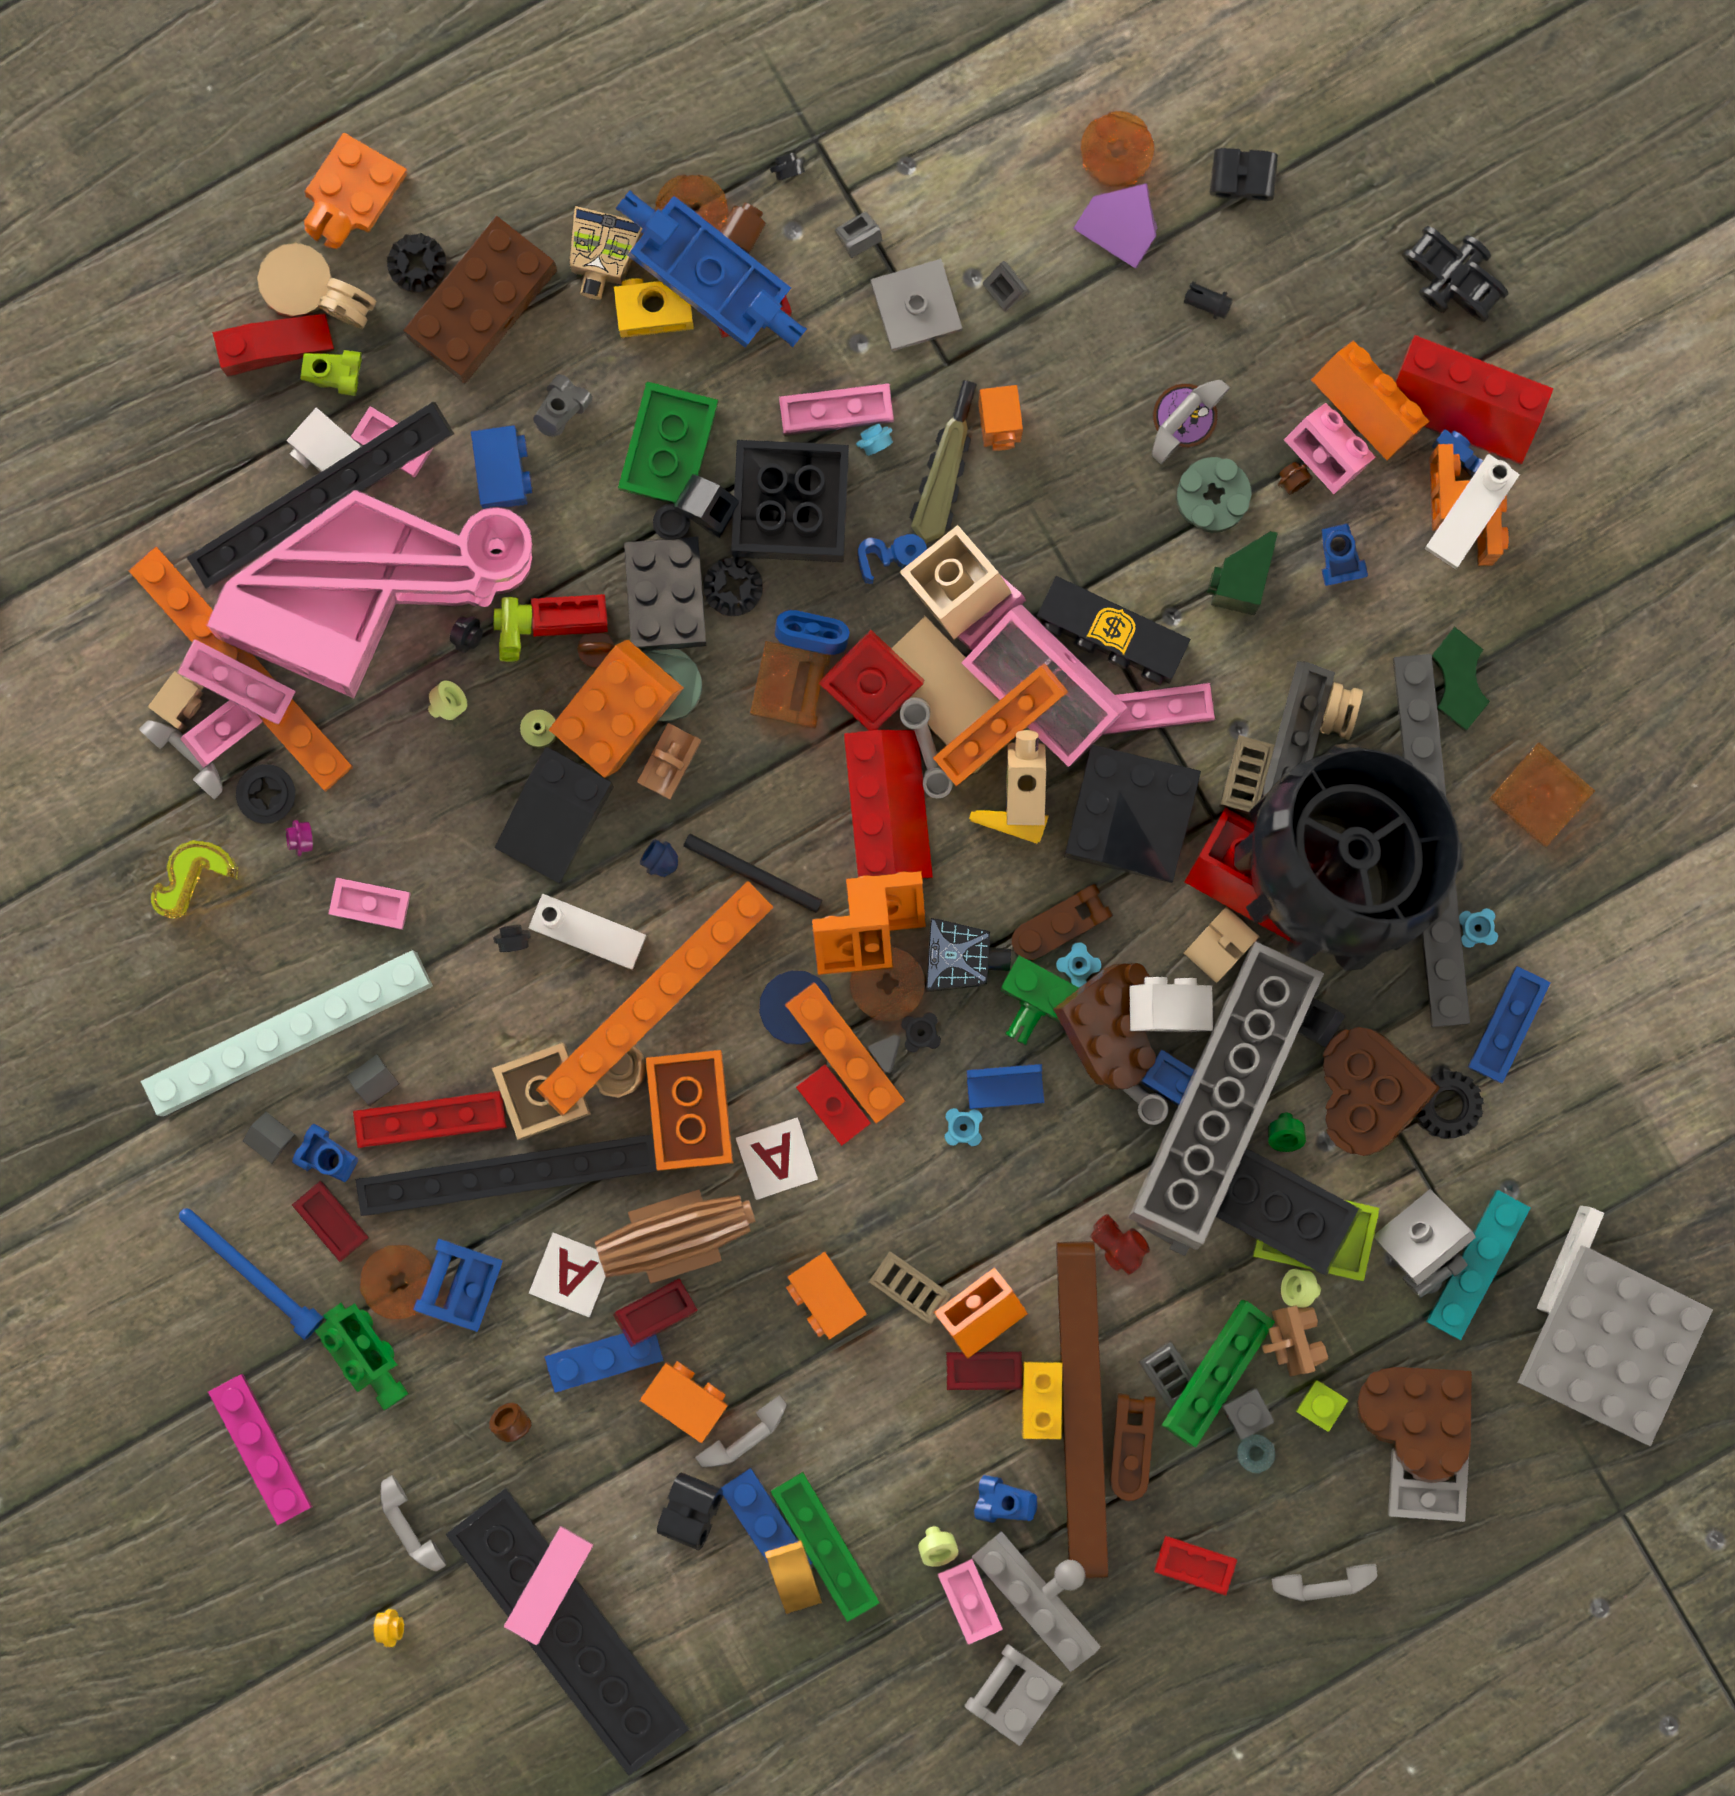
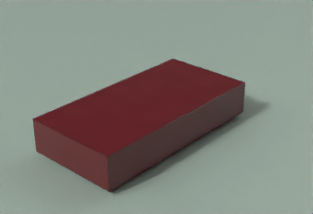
[292,1181,369,1262]
[613,1278,698,1348]
[946,1351,1022,1390]

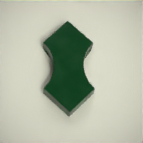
[1431,627,1490,732]

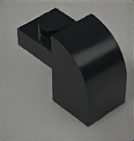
[673,474,739,538]

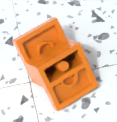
[1429,444,1509,566]
[812,872,926,975]

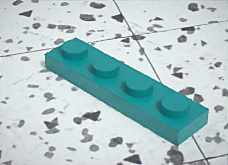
[1426,1190,1531,1340]

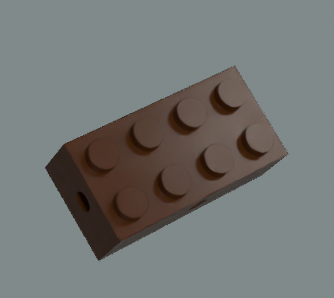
[403,215,557,384]

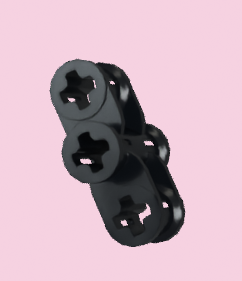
[1402,226,1508,322]

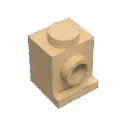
[148,671,204,733]

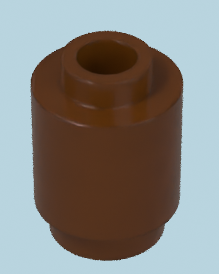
[720,202,766,254]

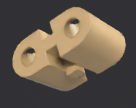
[1184,906,1260,983]

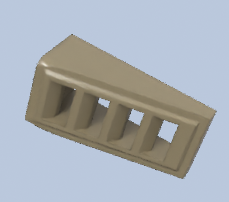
[1219,735,1275,816]
[869,1252,952,1325]

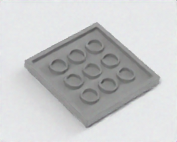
[1518,1246,1713,1446]

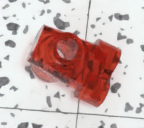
[1090,1214,1150,1275]

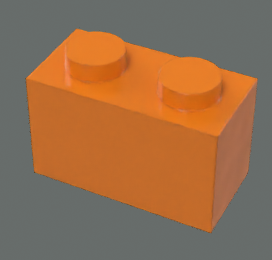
[978,385,1023,451]
[786,1252,867,1340]
[934,1267,1028,1359]
[640,1361,728,1444]

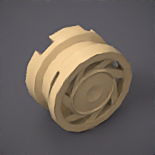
[317,278,376,329]
[1320,682,1363,740]

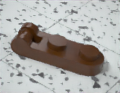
[1011,883,1114,961]
[1110,1393,1156,1501]

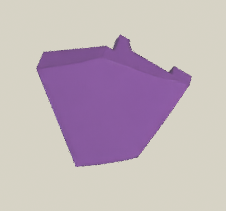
[1073,183,1158,268]

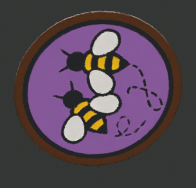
[1153,384,1218,448]

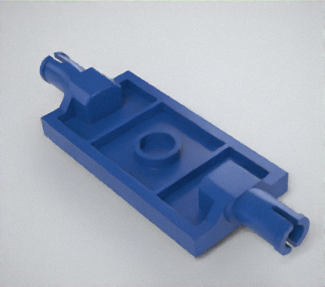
[616,190,807,348]

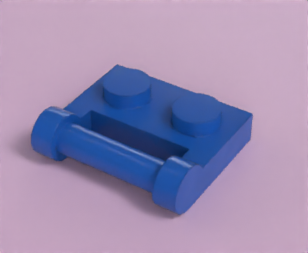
[413,1238,503,1332]

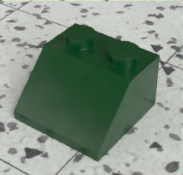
[1207,531,1278,615]

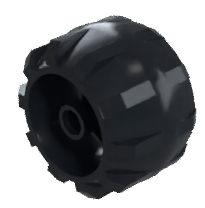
[1234,744,1464,971]

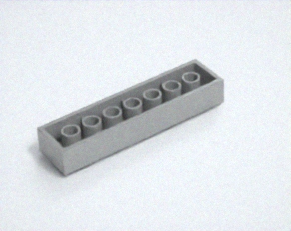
[1128,942,1324,1250]

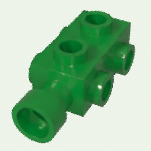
[315,1303,409,1411]

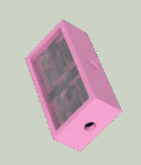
[962,604,1128,767]

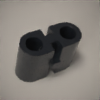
[1210,148,1278,201]
[657,1472,723,1551]

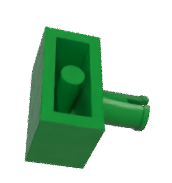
[1000,955,1079,1046]

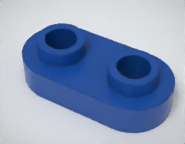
[775,610,850,655]

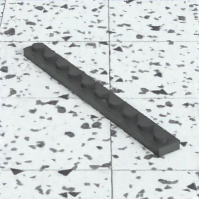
[1393,654,1470,1028]

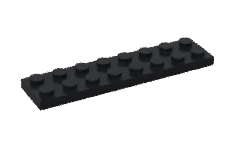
[445,1487,690,1776]

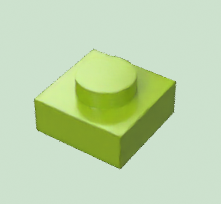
[1295,1380,1348,1432]

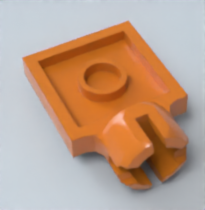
[304,132,407,249]

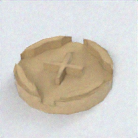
[257,243,332,318]

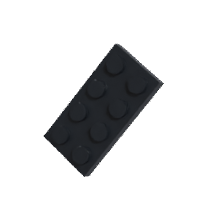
[1215,1148,1362,1276]

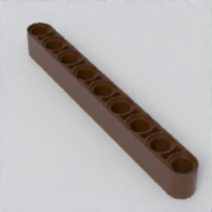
[1056,1241,1108,1579]

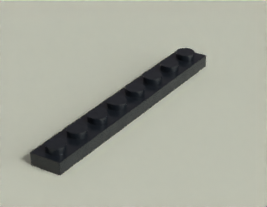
[187,402,454,589]
[355,1134,658,1216]

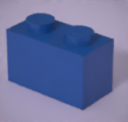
[471,425,533,510]

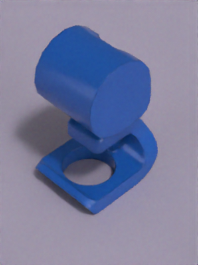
[857,534,927,584]

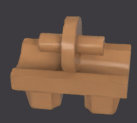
[637,723,701,800]
[1262,1305,1328,1376]

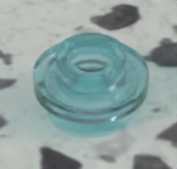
[1237,1435,1275,1473]

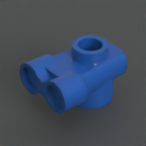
[1321,523,1368,586]
[292,1124,358,1182]
[974,1475,1038,1523]

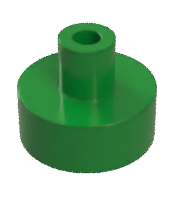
[1268,1112,1306,1152]

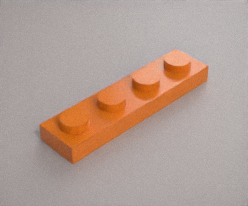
[933,663,1068,786]
[784,982,905,1124]

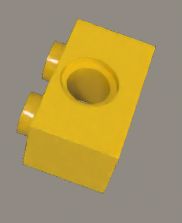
[614,278,694,338]
[1022,1361,1062,1439]

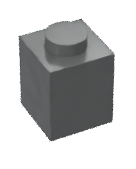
[1221,1388,1275,1440]

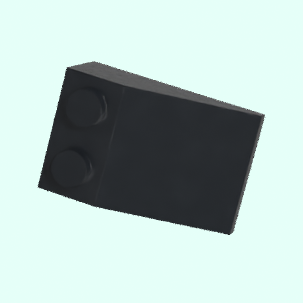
[495,747,614,884]

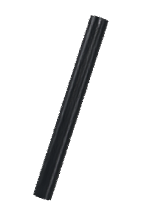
[683,834,823,913]

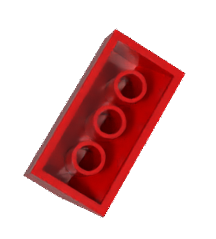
[1395,335,1554,465]
[844,730,933,879]
[1184,807,1309,941]

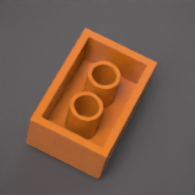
[548,640,684,778]
[646,1050,733,1171]

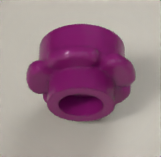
[286,820,313,857]

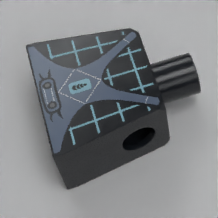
[926,918,1011,992]

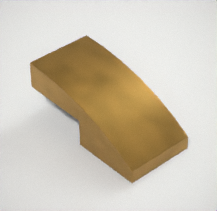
[765,1541,822,1614]

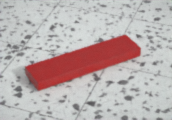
[353,1091,507,1148]

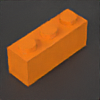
[1311,340,1429,460]

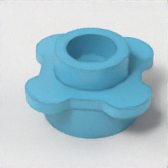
[856,424,893,456]
[1459,908,1498,948]
[1056,943,1101,987]
[945,1108,982,1146]

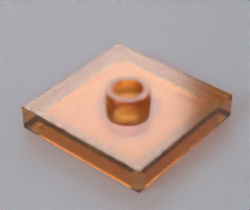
[1489,742,1595,847]

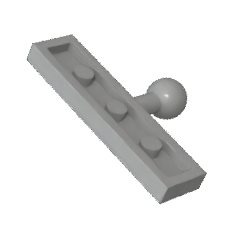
[972,1531,1101,1672]

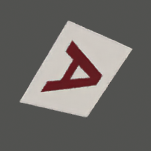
[736,1117,818,1200]
[529,1232,606,1317]

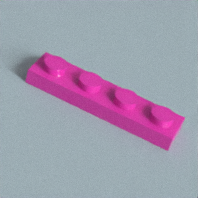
[208,1374,312,1525]

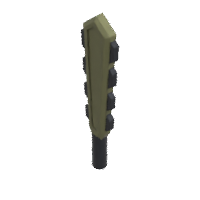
[909,380,977,544]

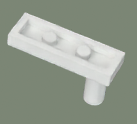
[1424,454,1520,569]
[529,894,647,970]
[1536,1205,1604,1314]

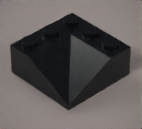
[731,440,849,562]
[1064,745,1201,883]

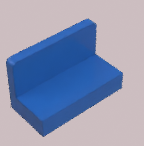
[966,1064,1044,1109]

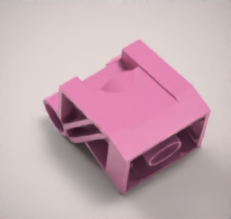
[207,490,532,698]

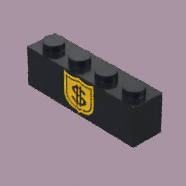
[1036,576,1191,685]

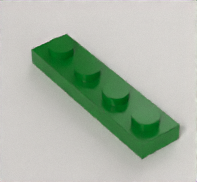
[1162,1300,1275,1448]
[770,1472,880,1622]

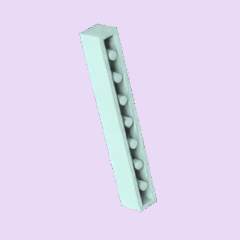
[141,950,433,1116]

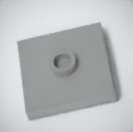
[871,259,963,352]
[1373,1189,1476,1285]

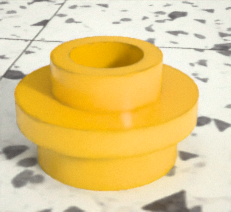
[374,1609,404,1647]

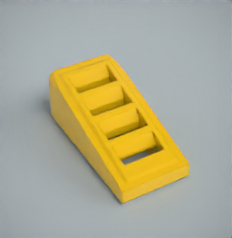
[969,810,1049,844]

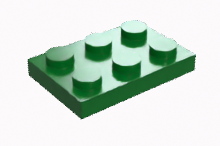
[618,381,719,504]

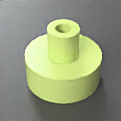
[428,680,467,720]
[520,710,556,748]
[1281,1269,1321,1308]
[918,1526,958,1567]

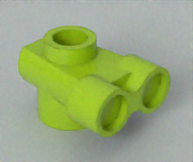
[301,350,362,396]
[493,597,532,662]

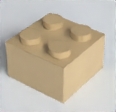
[900,525,1012,639]
[492,1043,591,1140]

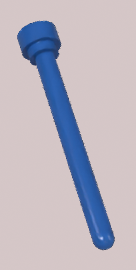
[179,1208,325,1341]

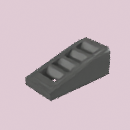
[1138,1341,1193,1411]

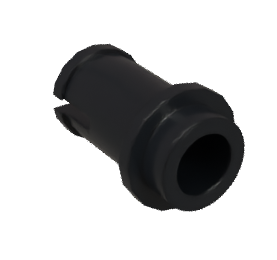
[1183,281,1233,320]

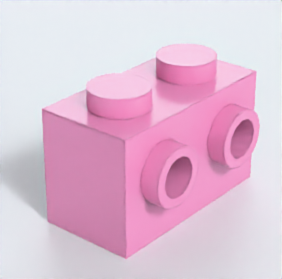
[1284,403,1375,494]

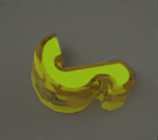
[151,840,239,919]

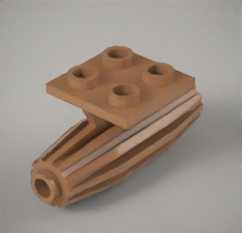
[595,1189,756,1284]

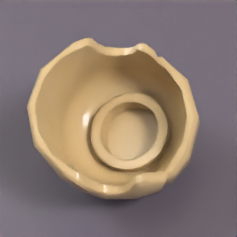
[596,1045,646,1098]

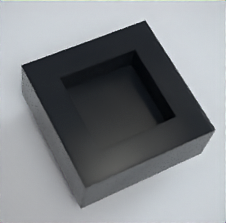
[1298,998,1345,1048]

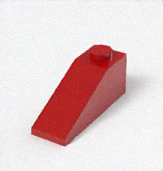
[212,314,334,377]

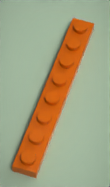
[129,547,353,792]
[536,881,774,1116]

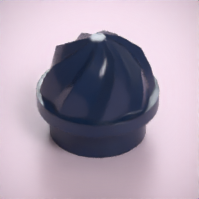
[640,839,678,877]

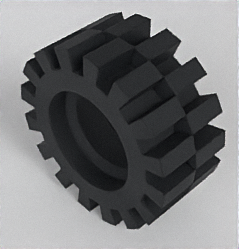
[1415,1071,1484,1139]

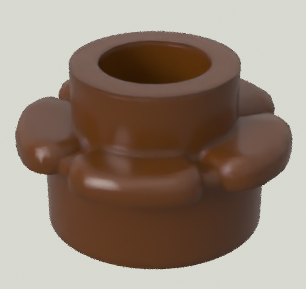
[1278,461,1313,495]

